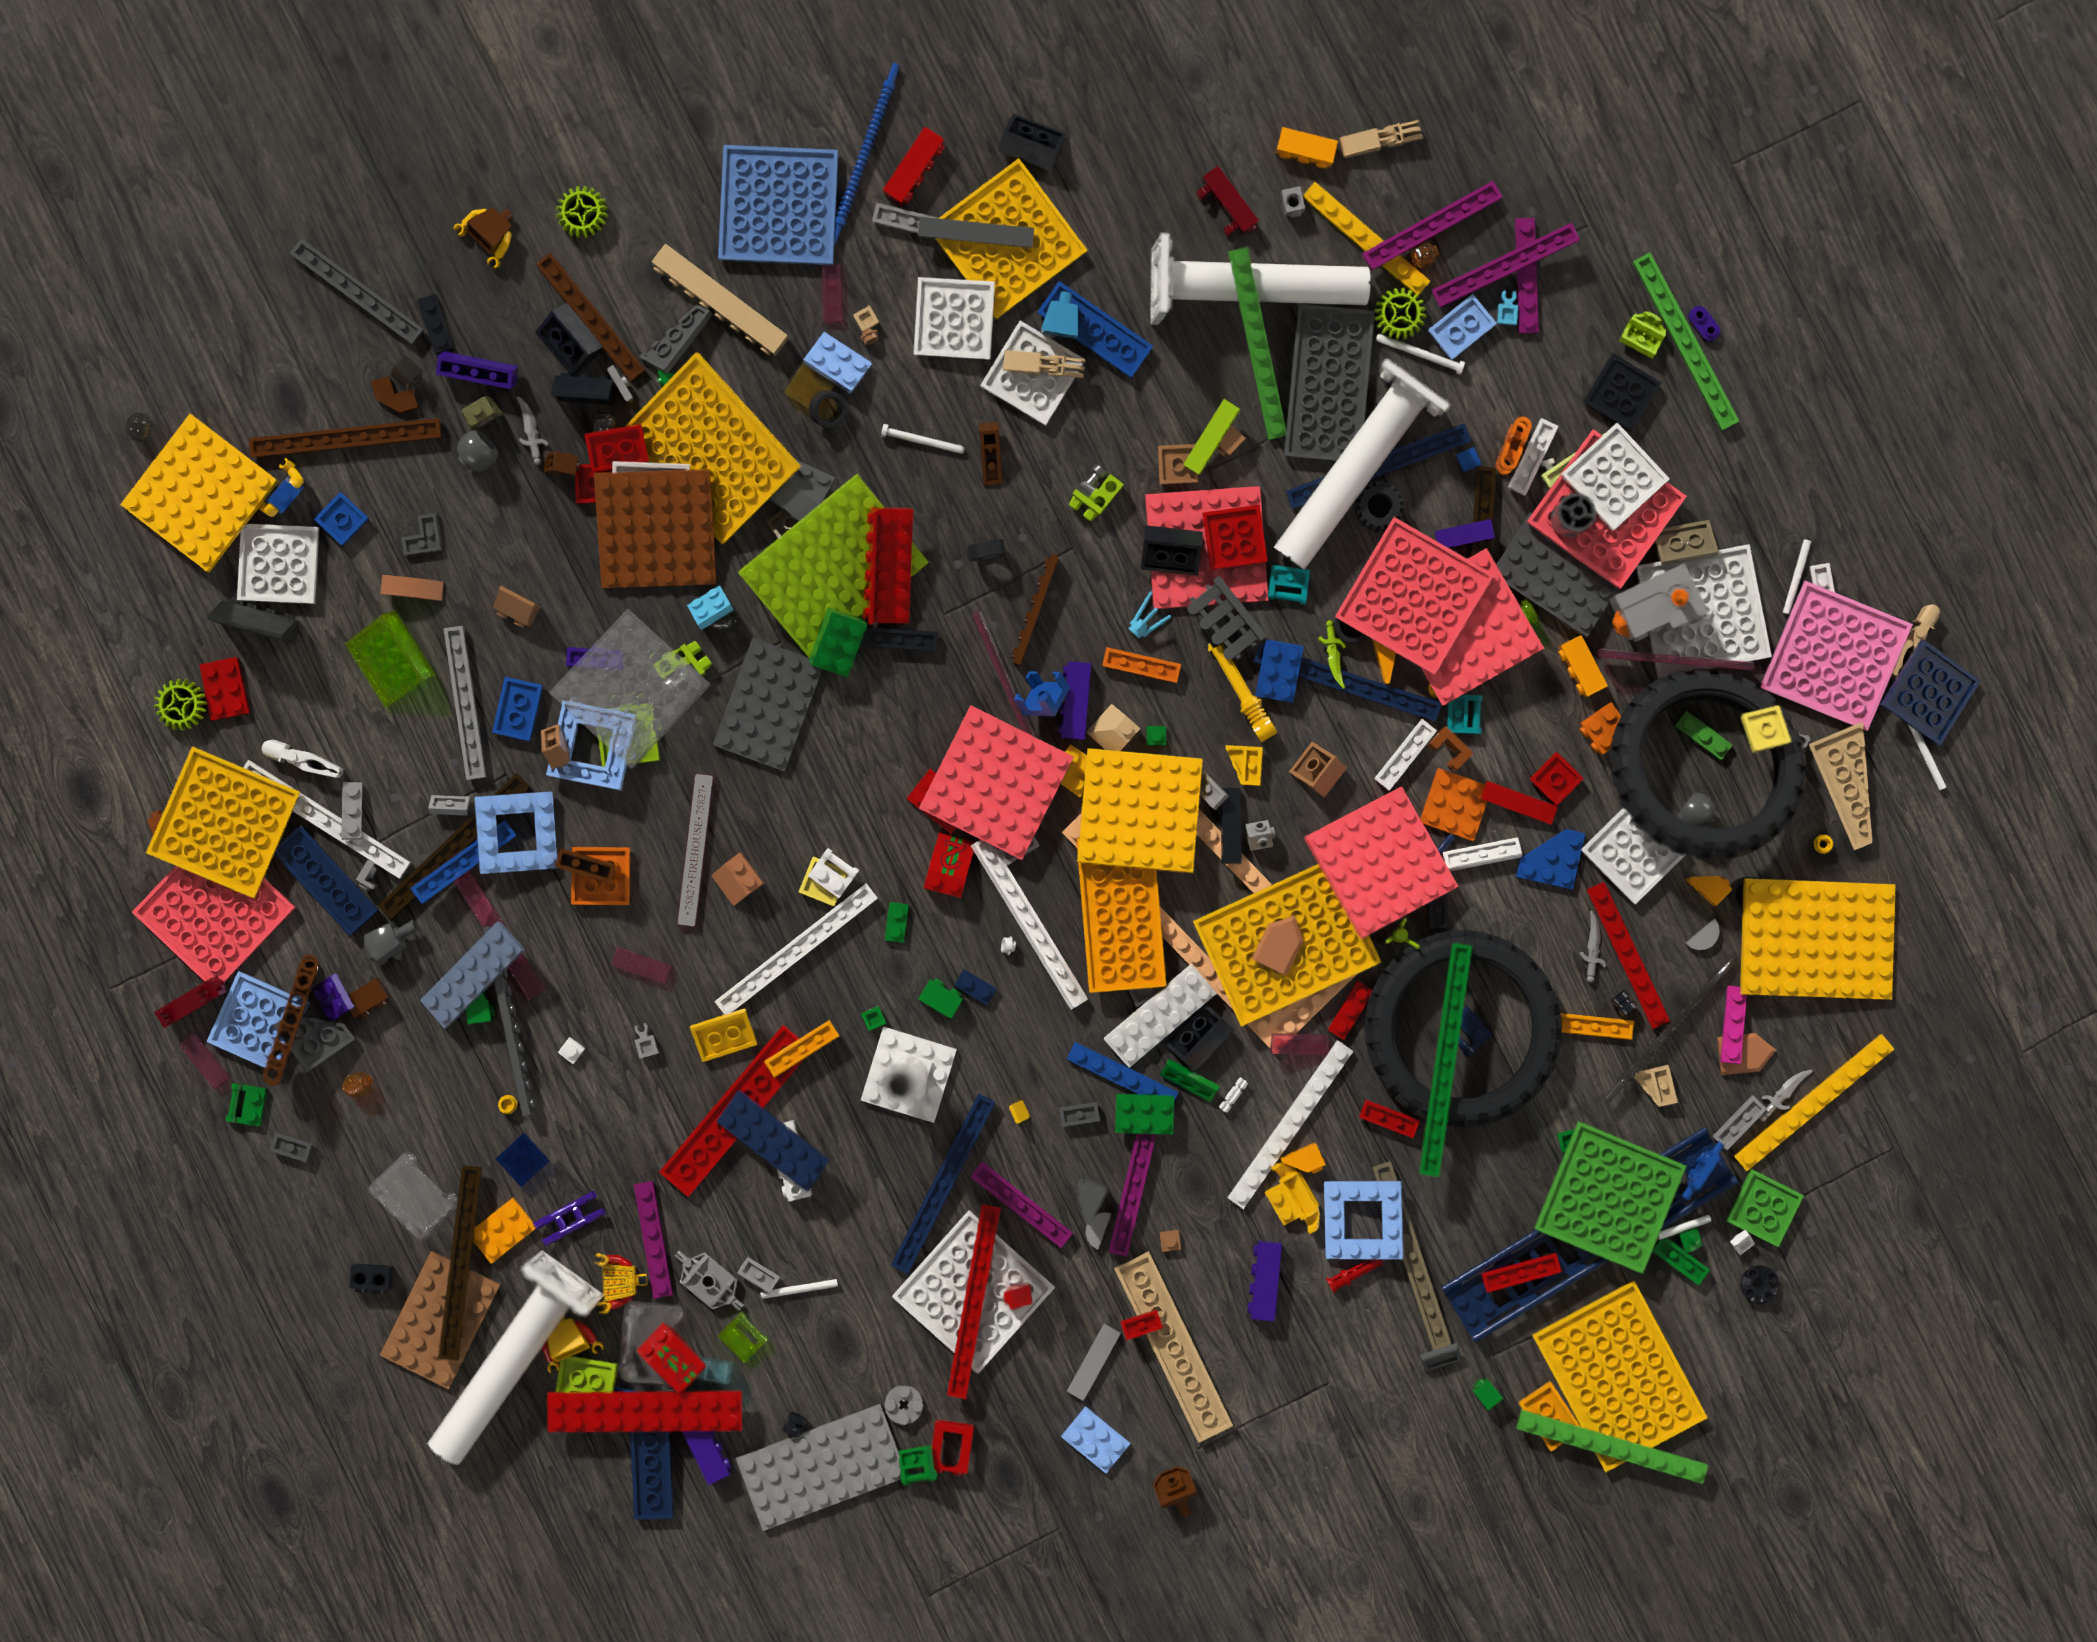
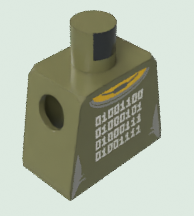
[461,396,503,431]

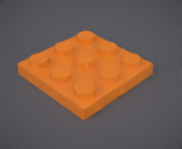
[1420,768,1487,841]
[571,847,630,905]

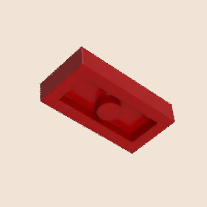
[1120,1309,1163,1340]

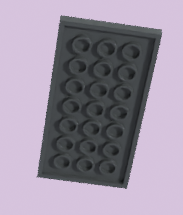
[1284,304,1375,461]

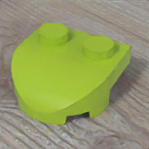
[1619,312,1666,359]

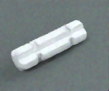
[1219,1078,1248,1113]

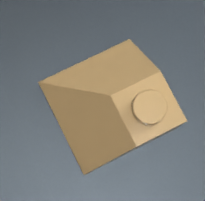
[1086,704,1140,751]

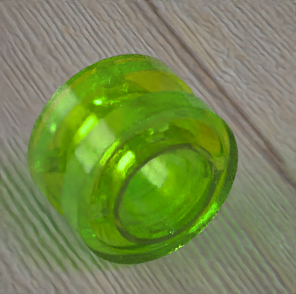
[1521,599,1539,625]

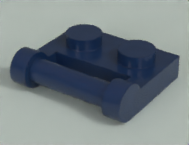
[1458,1006,1492,1057]

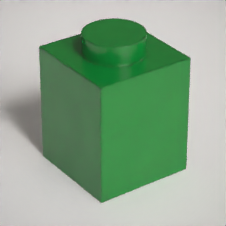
[1471,1378,1503,1410]

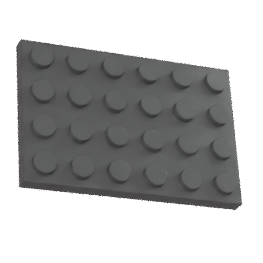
[1496,512,1618,639]
[713,638,823,772]

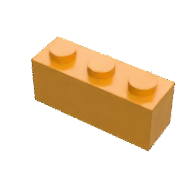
[1276,127,1338,168]
[1558,635,1608,698]

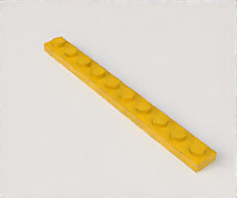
[1733,1034,1894,1171]

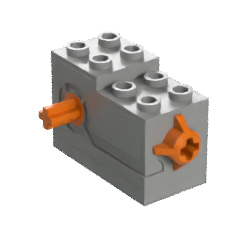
[1609,563,1708,642]

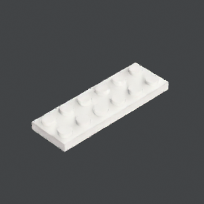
[1104,964,1217,1068]

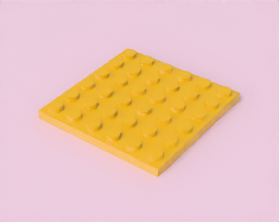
[936,158,1088,320]
[120,414,279,573]
[146,747,301,898]
[1077,748,1203,873]

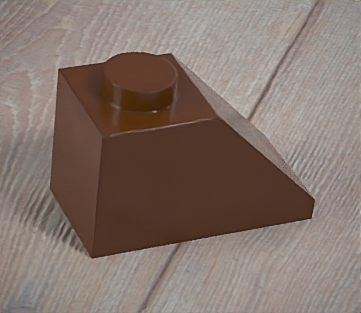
[544,451,580,476]

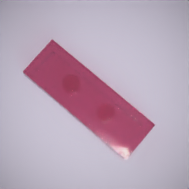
[822,264,842,323]
[611,947,672,984]
[179,1032,230,1089]
[1270,1033,1329,1055]

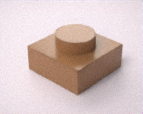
[1159,1230,1181,1252]

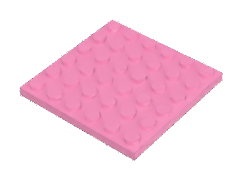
[1759,581,1913,731]

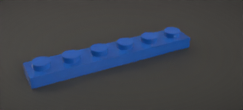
[410,820,516,904]
[1067,1042,1179,1101]

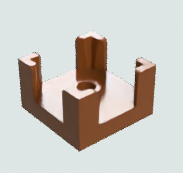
[1426,726,1473,771]

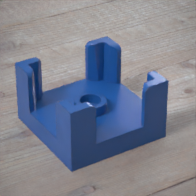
[1014,671,1070,716]

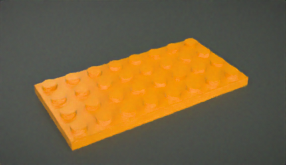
[1076,839,1166,993]

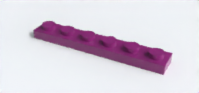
[1515,218,1538,334]
[970,1161,1073,1248]
[634,1181,673,1299]

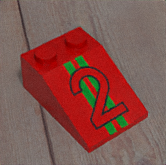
[924,833,976,898]
[636,1323,707,1394]

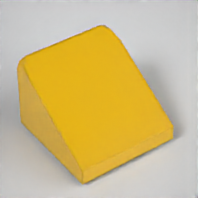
[1009,1100,1030,1124]

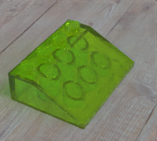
[345,611,436,708]

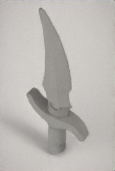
[517,397,548,465]
[1579,910,1606,983]
[1759,1070,1813,1121]

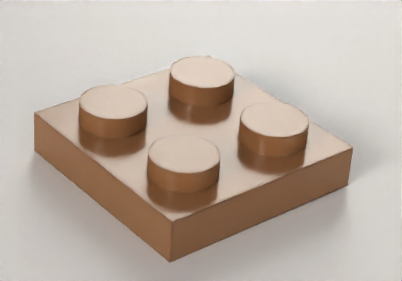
[1158,444,1198,485]

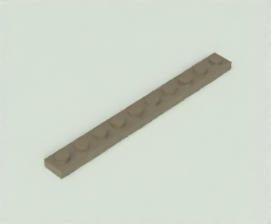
[1372,1161,1451,1350]

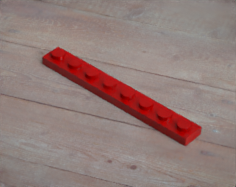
[1586,882,1670,1029]

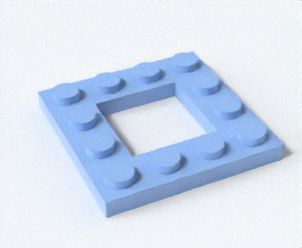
[546,701,638,791]
[474,791,557,874]
[1324,1181,1403,1259]

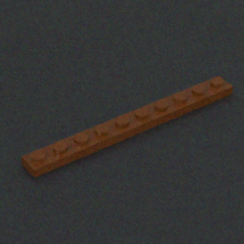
[249,418,442,458]

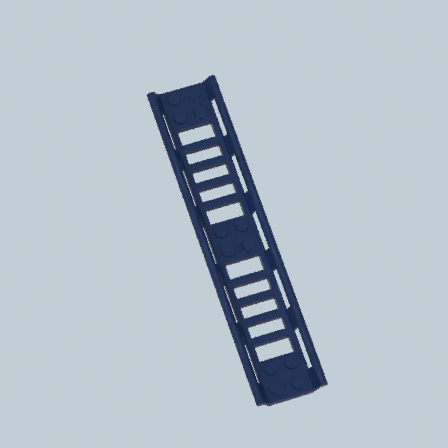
[1441,1127,1739,1343]

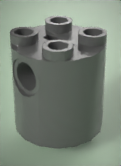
[1551,493,1596,538]

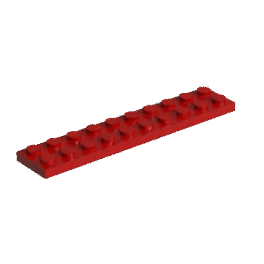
[659,1024,804,1197]
[548,1391,742,1432]

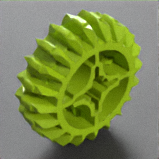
[556,186,608,238]
[1374,288,1426,340]
[154,679,207,731]

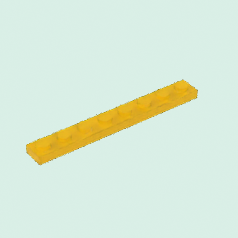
[1303,182,1430,295]

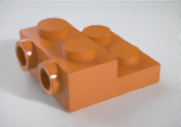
[1579,702,1621,755]

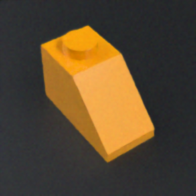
[1685,876,1732,906]
[1280,1142,1326,1174]

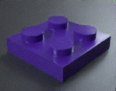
[312,973,354,1022]

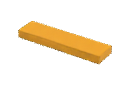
[1560,1013,1634,1040]
[764,1020,840,1078]

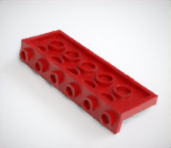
[863,507,914,625]

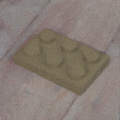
[1654,520,1719,566]

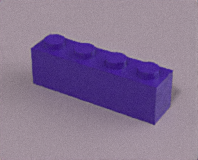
[436,352,518,389]
[1058,661,1091,741]
[1247,1240,1282,1321]
[682,1431,732,1485]

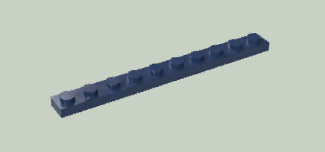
[1285,423,1471,509]
[1253,643,1441,722]
[891,1093,995,1274]

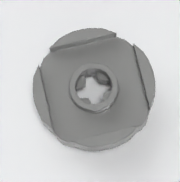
[885,1385,923,1425]

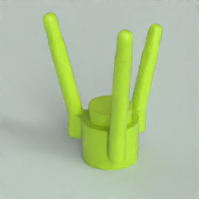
[1386,918,1420,948]

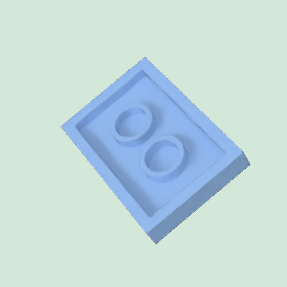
[1428,294,1497,360]
[803,332,872,394]
[1061,1406,1130,1473]

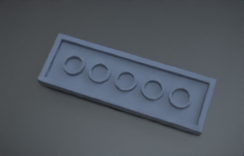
[420,921,525,1029]

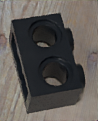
[349,1263,393,1294]

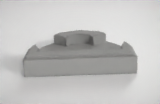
[1685,919,1720,950]
[1086,1212,1111,1249]

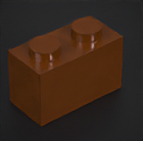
[348,978,391,1019]

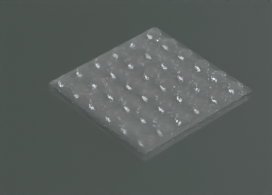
[549,609,711,769]

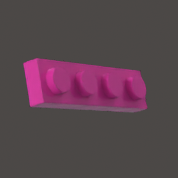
[1720,985,1747,1065]

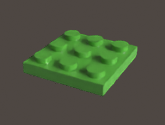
[1725,1169,1804,1247]

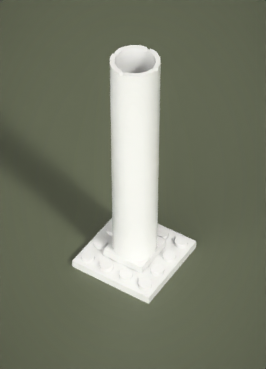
[1151,234,1370,325]
[1274,359,1450,569]
[861,1027,957,1123]
[428,1250,604,1464]

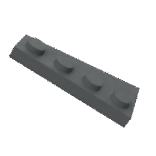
[639,304,713,374]

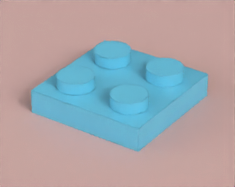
[687,586,734,630]

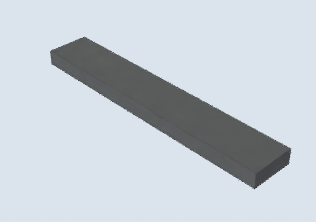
[918,217,1034,248]

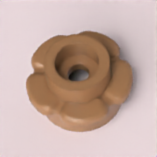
[860,328,878,345]

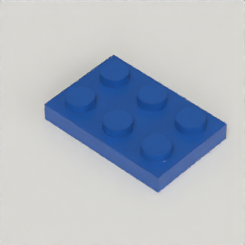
[1255,639,1304,703]
[492,677,543,741]

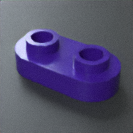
[1688,306,1720,342]

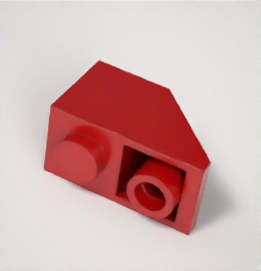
[1003,1283,1033,1310]

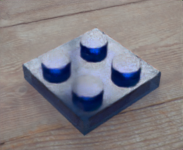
[496,1132,551,1187]

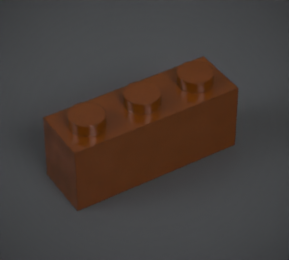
[555,848,619,883]

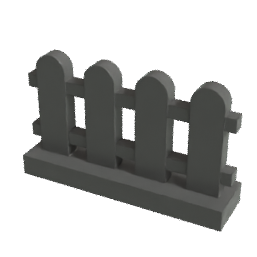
[1187,576,1267,659]

